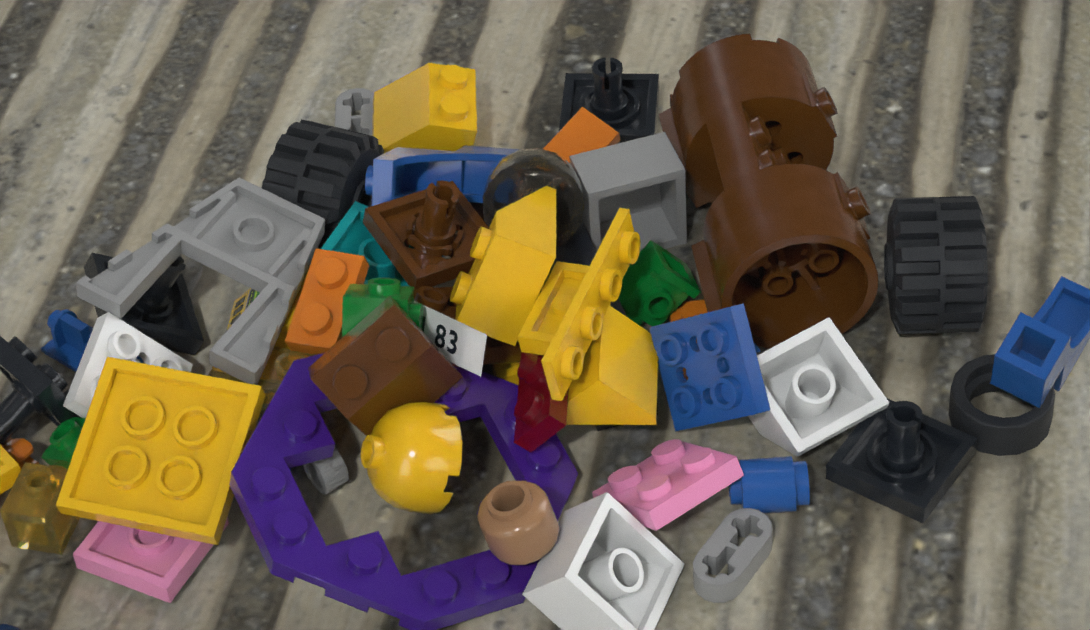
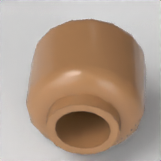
[477,480,559,565]

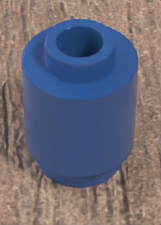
[729,456,810,514]

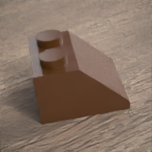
[308,296,463,436]

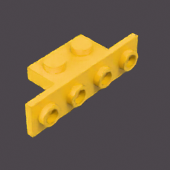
[517,208,641,401]

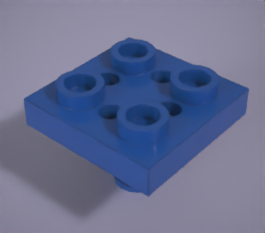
[649,303,771,432]

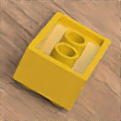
[450,186,556,346]

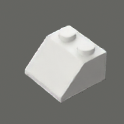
[748,317,889,457]
[522,492,685,630]

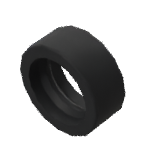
[948,354,1055,456]

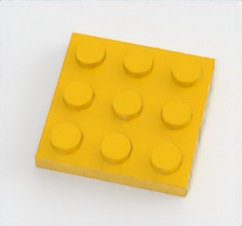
[56,357,266,545]

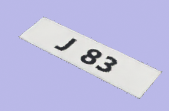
[414,301,487,377]

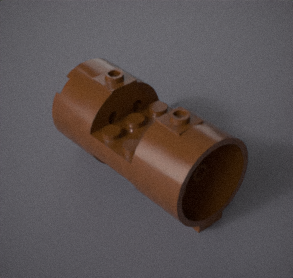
[658,34,878,349]

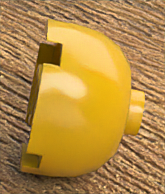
[361,402,462,514]

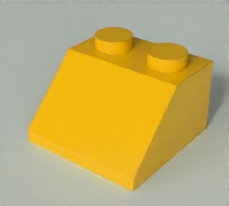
[372,63,477,153]

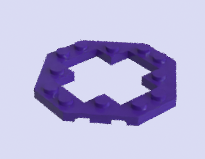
[229,353,578,630]

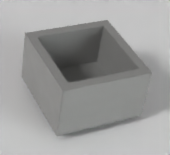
[569,132,687,252]

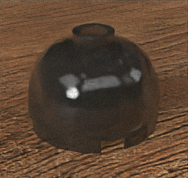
[483,148,584,248]

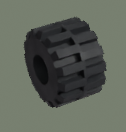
[262,119,384,249]
[884,196,988,334]

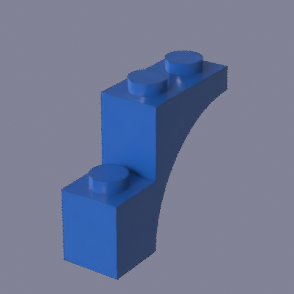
[365,145,522,206]
[990,276,1090,408]

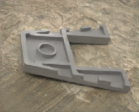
[76,177,325,385]

